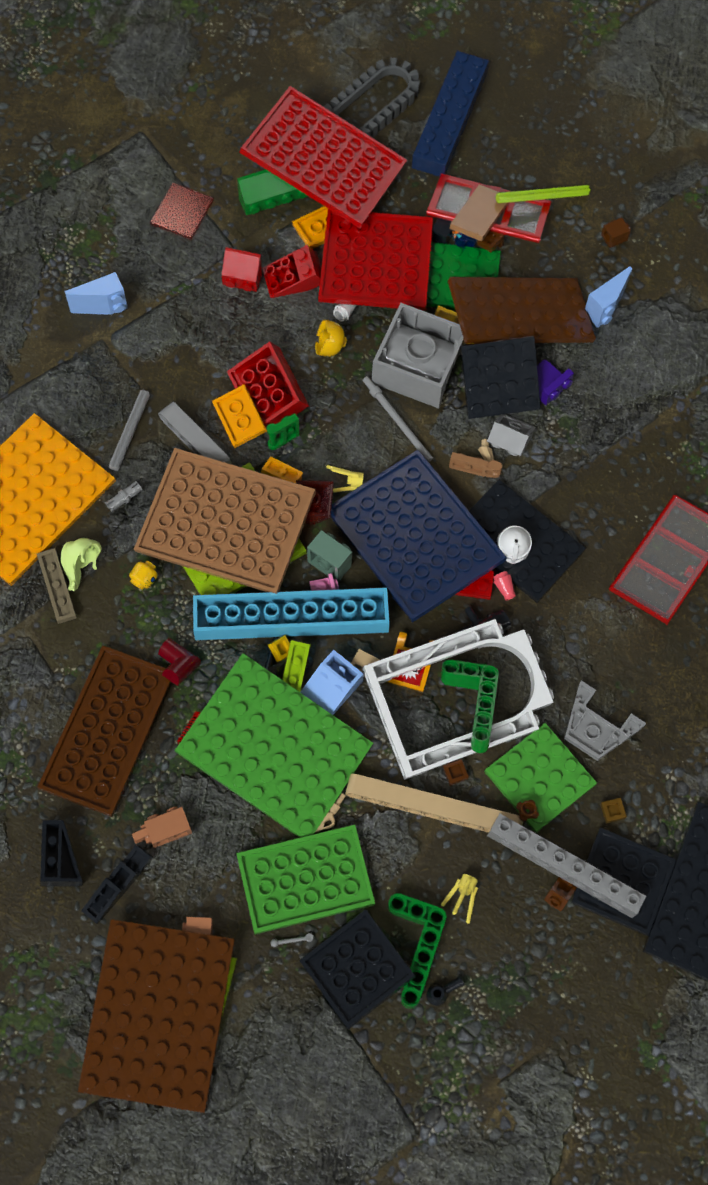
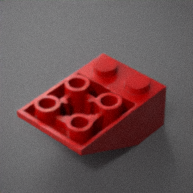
[262,245,321,298]

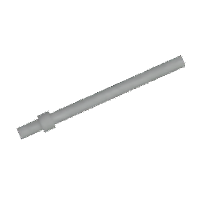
[362,376,433,462]

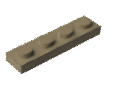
[37,548,77,624]

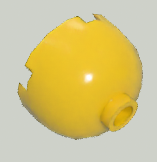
[315,320,347,357]

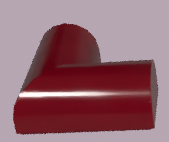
[158,638,201,686]

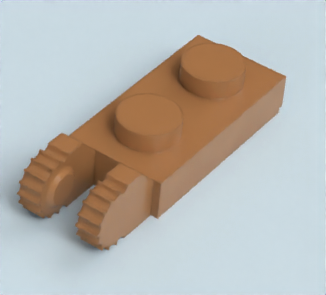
[449,452,502,479]

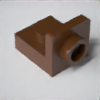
[477,231,504,253]
[544,877,577,911]

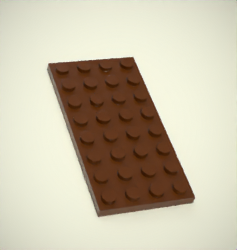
[448,277,596,343]
[37,645,171,817]

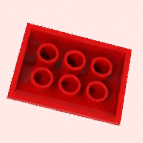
[227,341,309,428]

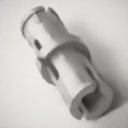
[105,481,143,512]

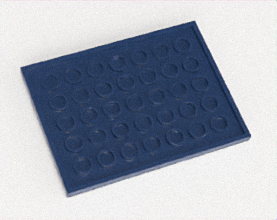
[330,450,507,623]

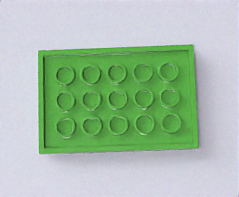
[236,825,375,934]

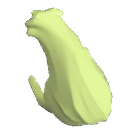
[61,538,102,591]

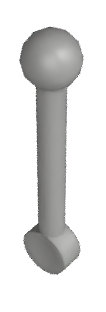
[270,933,314,947]

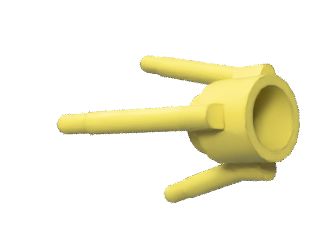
[326,465,364,493]
[441,874,478,924]

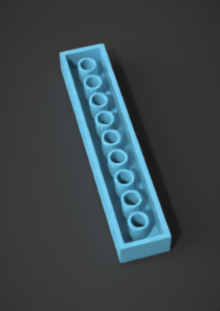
[193,588,389,640]

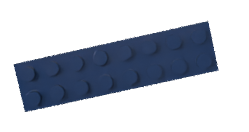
[412,51,489,177]

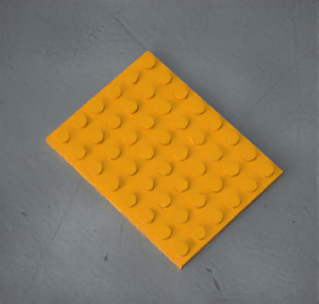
[0,413,116,586]

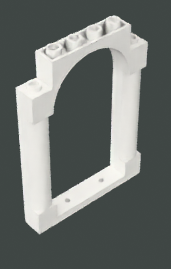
[362,619,554,780]

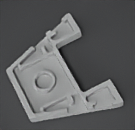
[564,680,646,761]

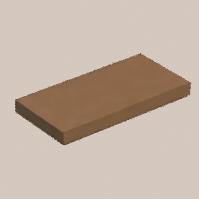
[450,184,509,241]

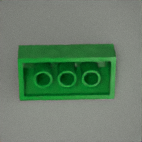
[237,169,308,215]

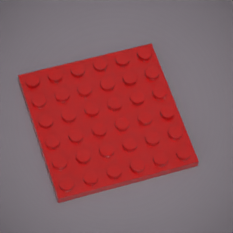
[318,209,433,311]

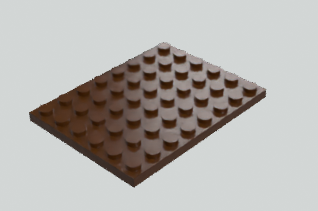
[78,919,235,1113]

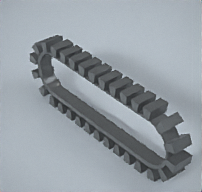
[324,58,420,138]

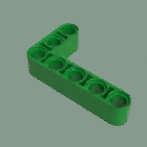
[441,660,499,753]
[388,893,446,1009]

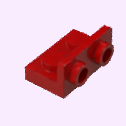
[455,571,494,600]

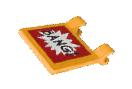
[387,632,434,692]

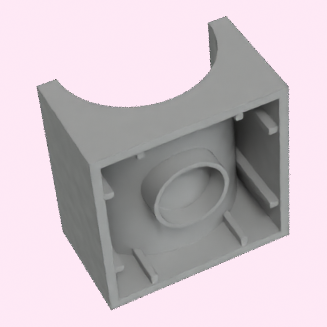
[372,303,466,408]

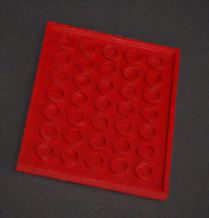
[239,86,407,228]

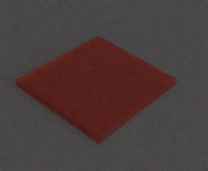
[150,183,214,240]

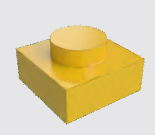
[268,635,290,662]

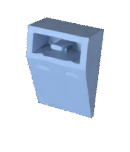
[300,650,364,715]

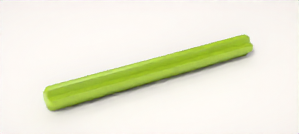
[495,185,590,203]

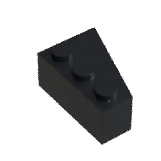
[40,820,83,886]

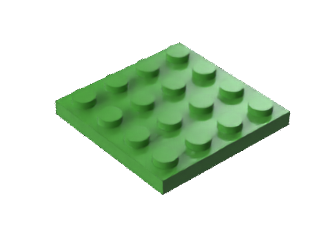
[484,723,597,833]

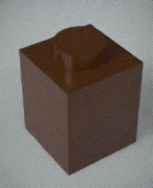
[601,217,631,248]

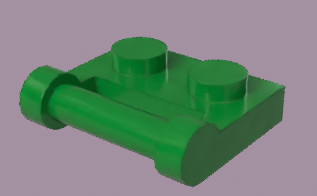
[267,413,299,450]

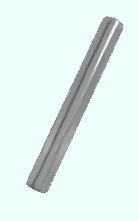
[109,390,150,471]

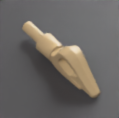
[315,793,346,833]

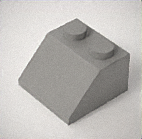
[487,414,536,456]

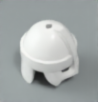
[496,526,532,564]

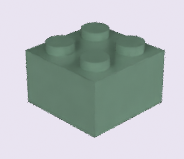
[307,530,352,582]

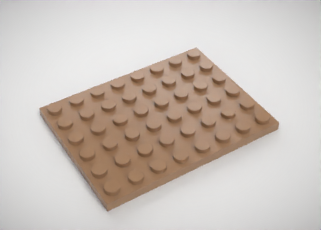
[134,448,316,594]

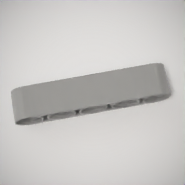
[158,402,232,464]

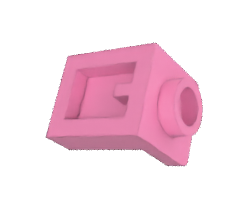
[309,573,339,591]

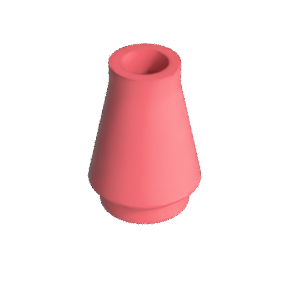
[493,571,516,601]

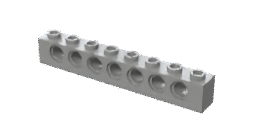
[487,814,646,918]

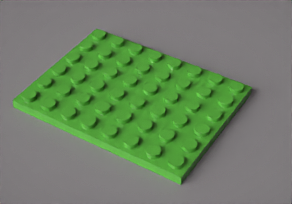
[174,653,373,838]

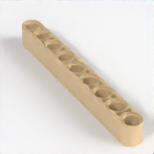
[345,774,523,833]

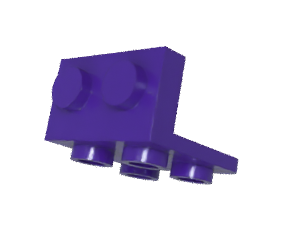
[537,360,574,406]

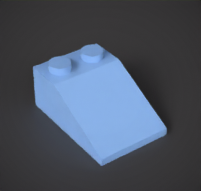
[585,266,632,328]
[65,272,128,315]

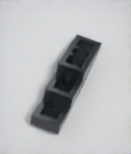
[81,844,153,924]

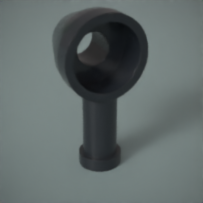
[426,976,464,1006]

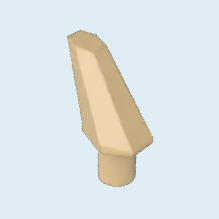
[478,439,494,462]

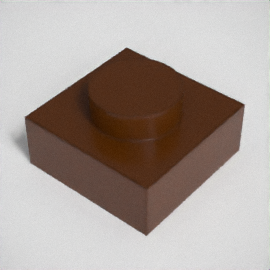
[443,759,469,786]

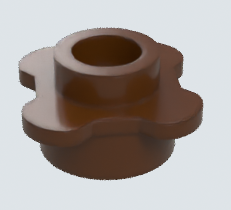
[516,800,539,822]

